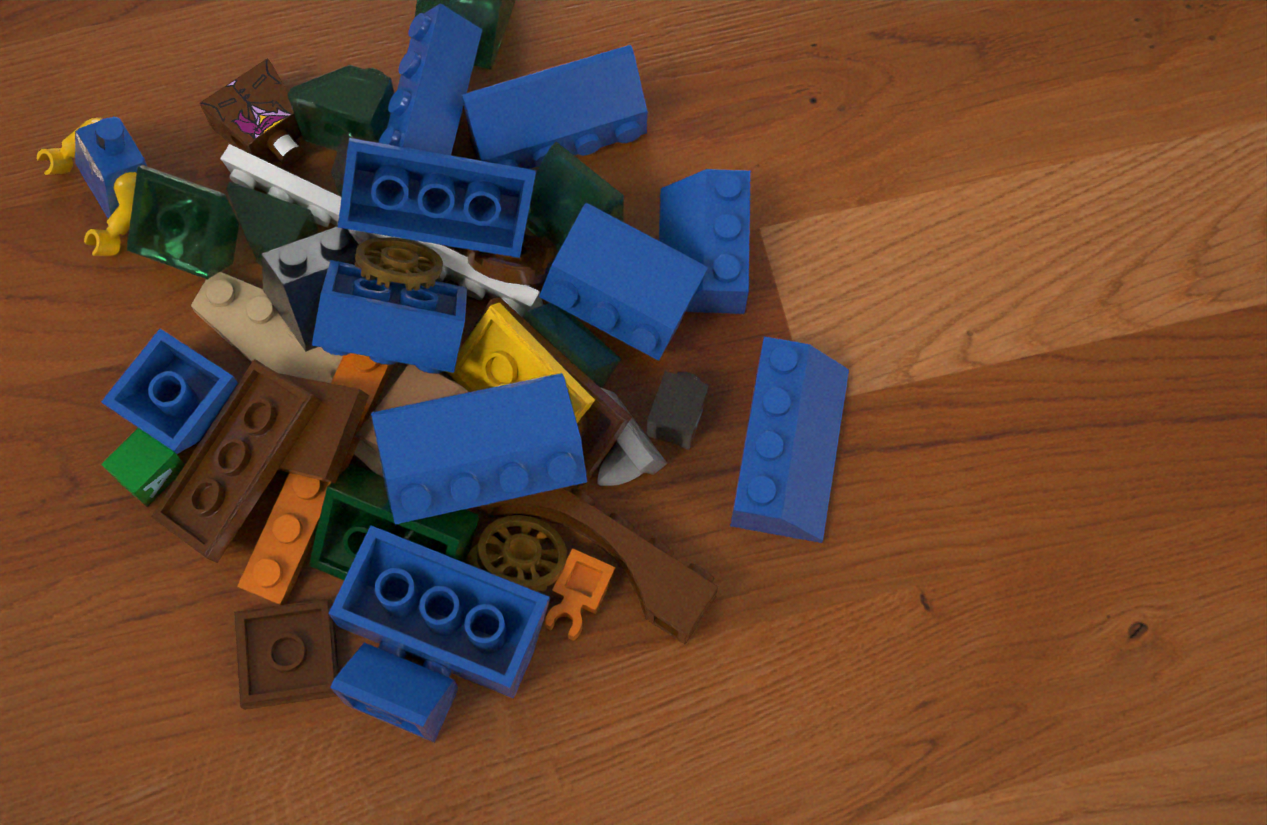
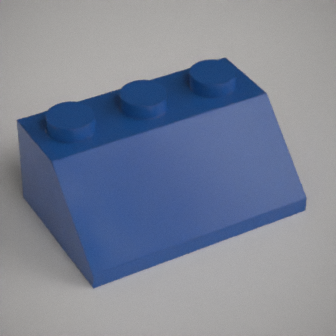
[659,169,750,314]
[539,203,708,361]
[312,260,467,374]

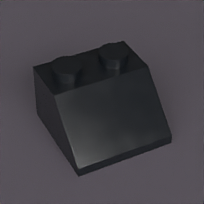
[261,226,359,352]

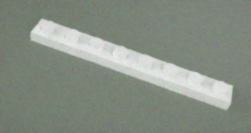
[220,144,544,321]

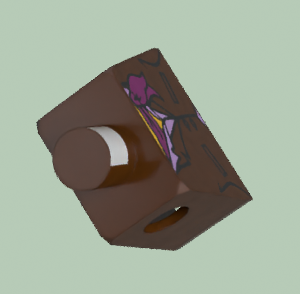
[200,58,306,166]

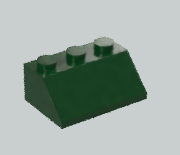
[309,464,480,580]

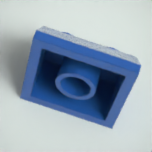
[101,329,238,454]
[330,641,459,743]

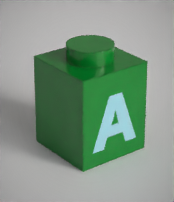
[101,428,185,507]

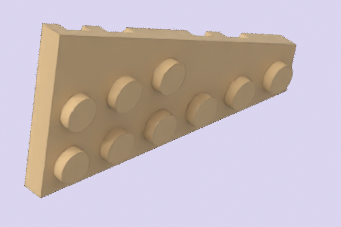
[191,268,453,477]

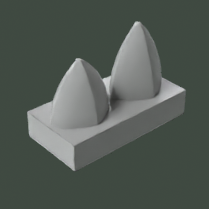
[597,388,667,486]

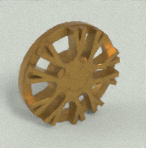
[355,238,443,291]
[477,515,567,592]

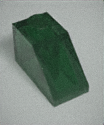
[226,182,319,266]

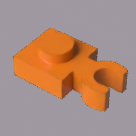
[545,548,616,641]

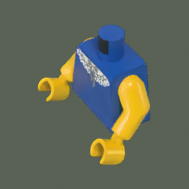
[37,116,153,256]

